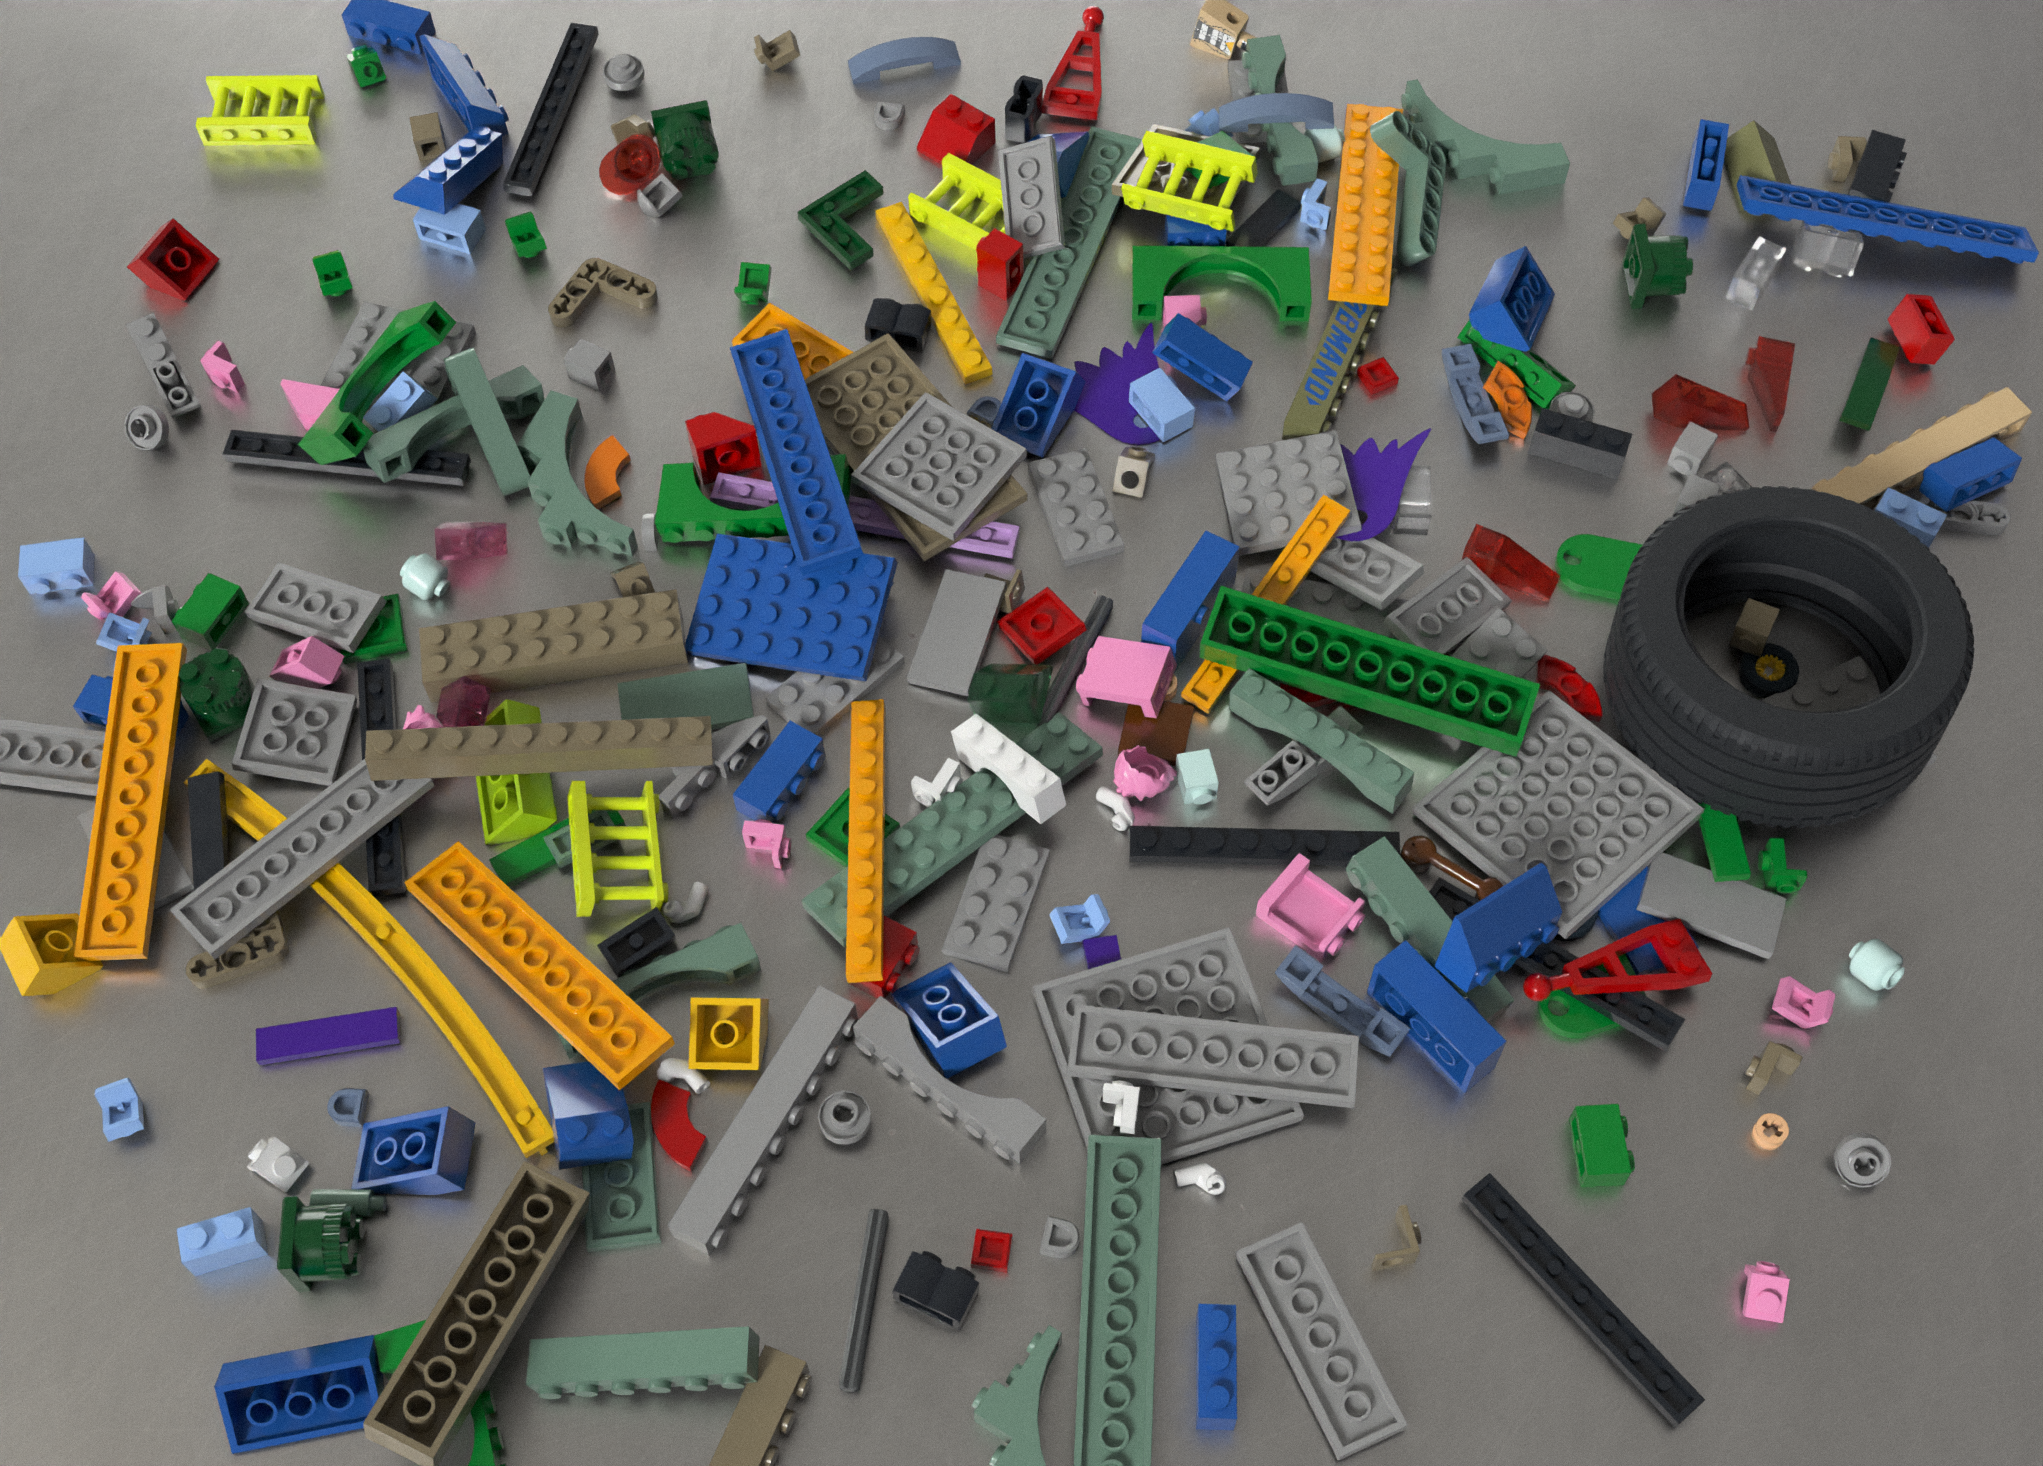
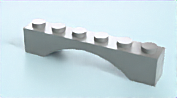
[853,996,1046,1164]

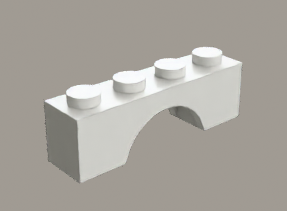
[951,714,1066,824]

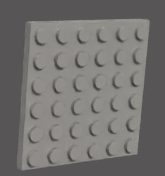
[1413,691,1704,939]
[1033,927,1304,1165]

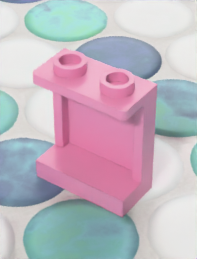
[1076,636,1177,718]
[1256,853,1366,963]

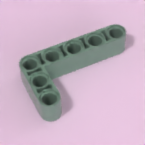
[1370,111,1446,267]
[444,348,530,497]

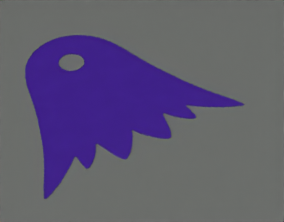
[1074,322,1160,445]
[1336,428,1431,541]

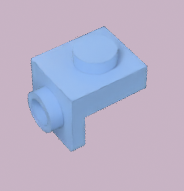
[1184,108,1234,137]
[1300,178,1331,230]
[96,612,152,652]
[1049,894,1110,944]
[95,1078,144,1142]

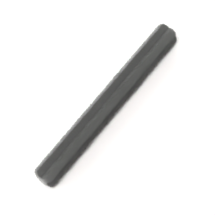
[1035,595,1113,726]
[839,1209,889,1392]

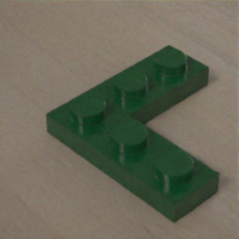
[797,170,884,270]

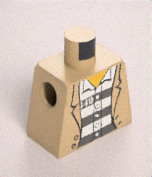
[1190,0,1257,59]

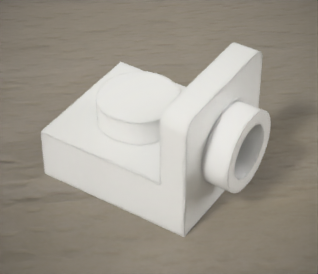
[1103,1081,1140,1137]

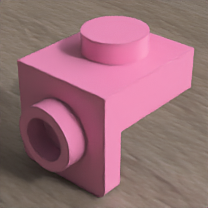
[200,341,245,393]
[81,571,142,620]
[742,819,792,869]
[1772,976,1836,1029]
[1742,1261,1790,1323]

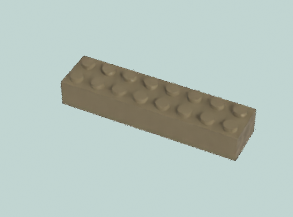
[419,589,688,703]
[363,1161,590,1466]

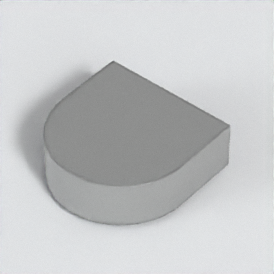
[874,101,905,130]
[642,514,659,551]
[1040,1216,1080,1259]

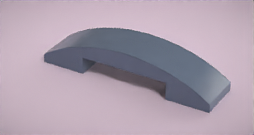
[848,37,961,84]
[1219,93,1334,133]
[1441,344,1509,444]
[1275,945,1411,1057]

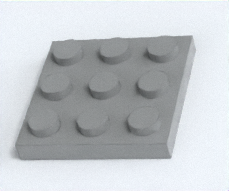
[232,679,357,786]

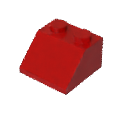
[917,94,996,165]
[127,218,219,301]
[685,412,762,485]

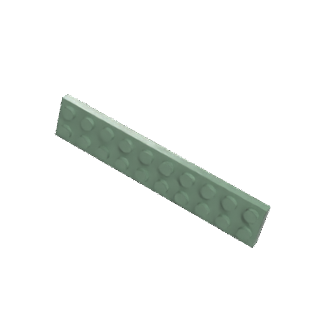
[996,126,1142,359]
[801,712,1103,948]
[1073,1135,1161,1466]

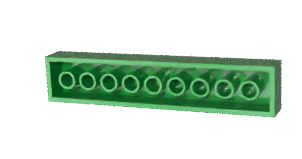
[1199,586,1540,757]

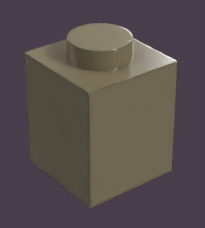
[409,112,447,161]
[1729,598,1780,657]

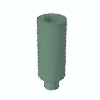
[309,1189,387,1217]

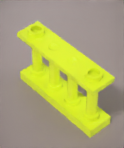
[195,75,325,146]
[1121,130,1258,231]
[908,153,1005,250]
[567,781,669,917]

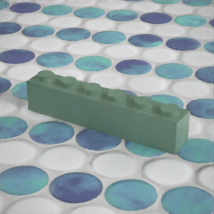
[1345,836,1514,1023]
[526,1326,760,1399]

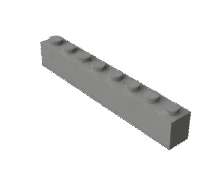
[668,985,859,1256]

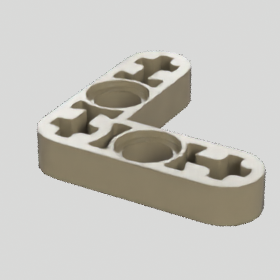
[548,258,658,328]
[185,910,289,989]

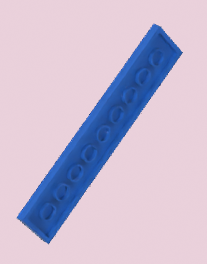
[1736,175,2039,264]
[730,329,864,576]

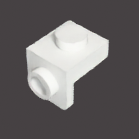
[911,758,963,806]
[247,1137,310,1193]

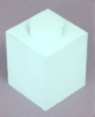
[1175,748,1219,804]

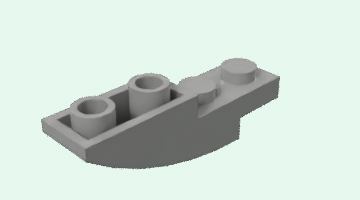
[125,313,201,419]
[1244,706,1364,806]
[658,715,771,818]

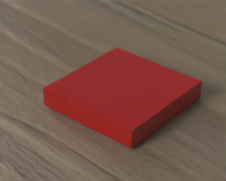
[997,587,1086,666]

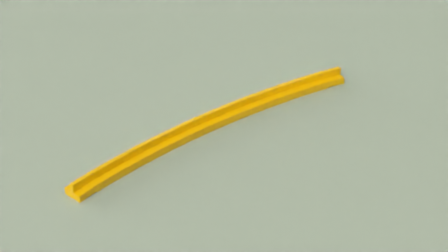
[183,759,554,1158]

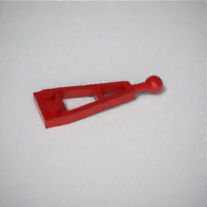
[1042,6,1104,120]
[1523,919,1713,1001]

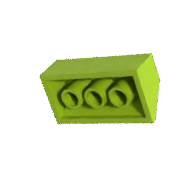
[476,699,557,846]

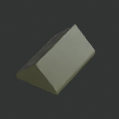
[1724,120,1792,211]

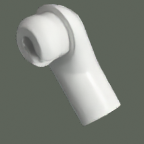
[1096,786,1135,831]
[663,882,709,923]
[657,1058,710,1094]
[1173,1163,1226,1195]

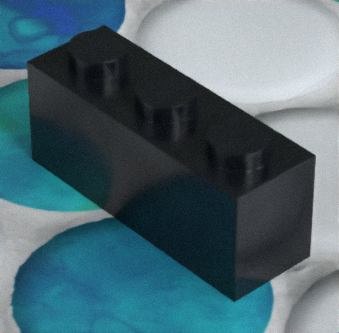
[1847,130,1907,203]
[1528,408,1633,479]

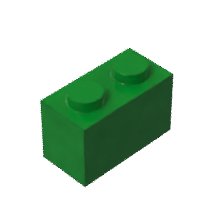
[172,573,249,651]
[1569,1104,1635,1187]

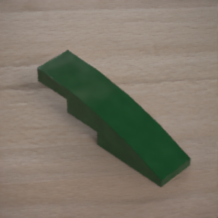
[1839,337,1900,431]

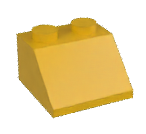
[0,913,103,996]
[688,998,769,1070]

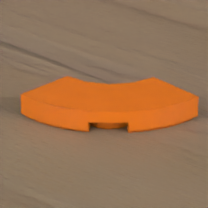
[1483,361,1532,440]
[584,435,631,510]

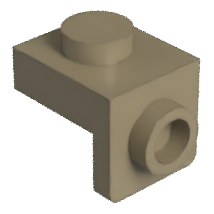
[754,30,801,71]
[611,114,656,152]
[1828,136,1867,182]
[1613,197,1666,240]
[1745,1041,1803,1095]

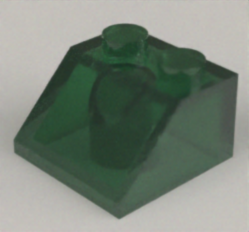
[967,663,1053,723]

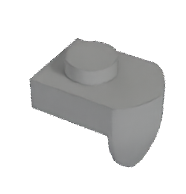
[637,173,683,217]
[131,585,179,634]

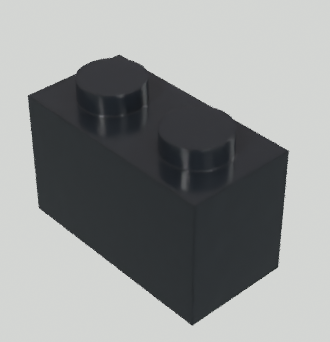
[597,907,676,978]

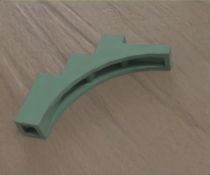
[1401,79,1570,195]
[517,390,638,556]
[972,1325,1062,1466]

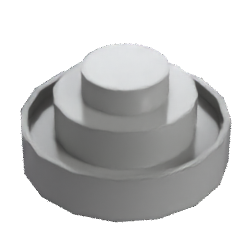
[603,54,645,91]
[1549,392,1595,422]
[124,405,169,450]
[818,1090,872,1145]
[1834,1133,1891,1188]

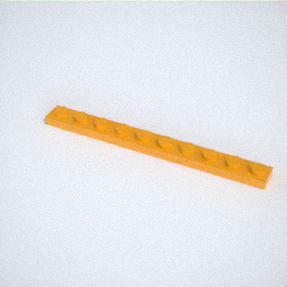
[846,699,886,983]

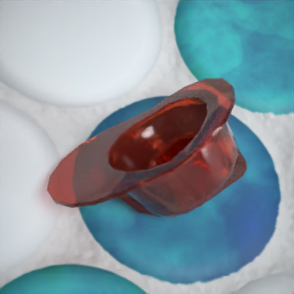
[599,134,661,195]

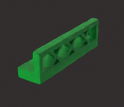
[1457,319,1576,410]

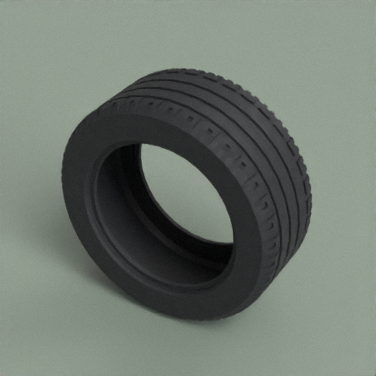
[1603,486,1974,828]

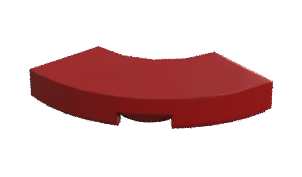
[1536,655,1602,722]
[651,1079,708,1172]

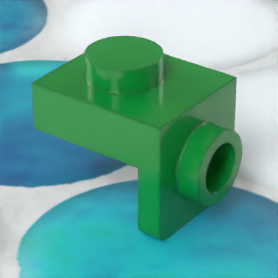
[346,45,386,87]
[505,212,547,258]
[312,250,352,297]
[734,262,772,305]
[1758,838,1808,894]

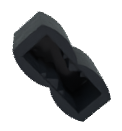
[1005,75,1043,143]
[864,298,931,352]
[892,1251,979,1330]

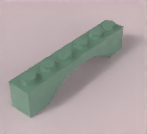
[1242,35,1319,186]
[363,365,545,483]
[1230,668,1414,814]
[557,923,761,1059]

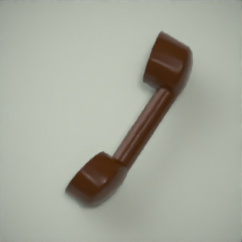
[1401,835,1504,901]

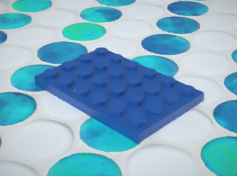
[685,534,898,682]

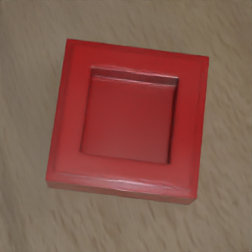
[1357,357,1399,395]
[971,1229,1013,1273]

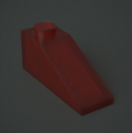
[1745,336,1795,432]
[1651,374,1750,431]
[1461,524,1560,603]

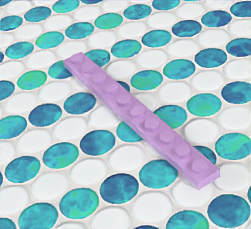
[710,472,1020,559]

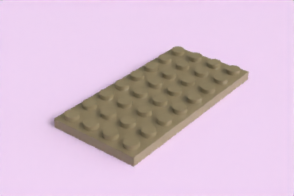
[805,333,1028,561]

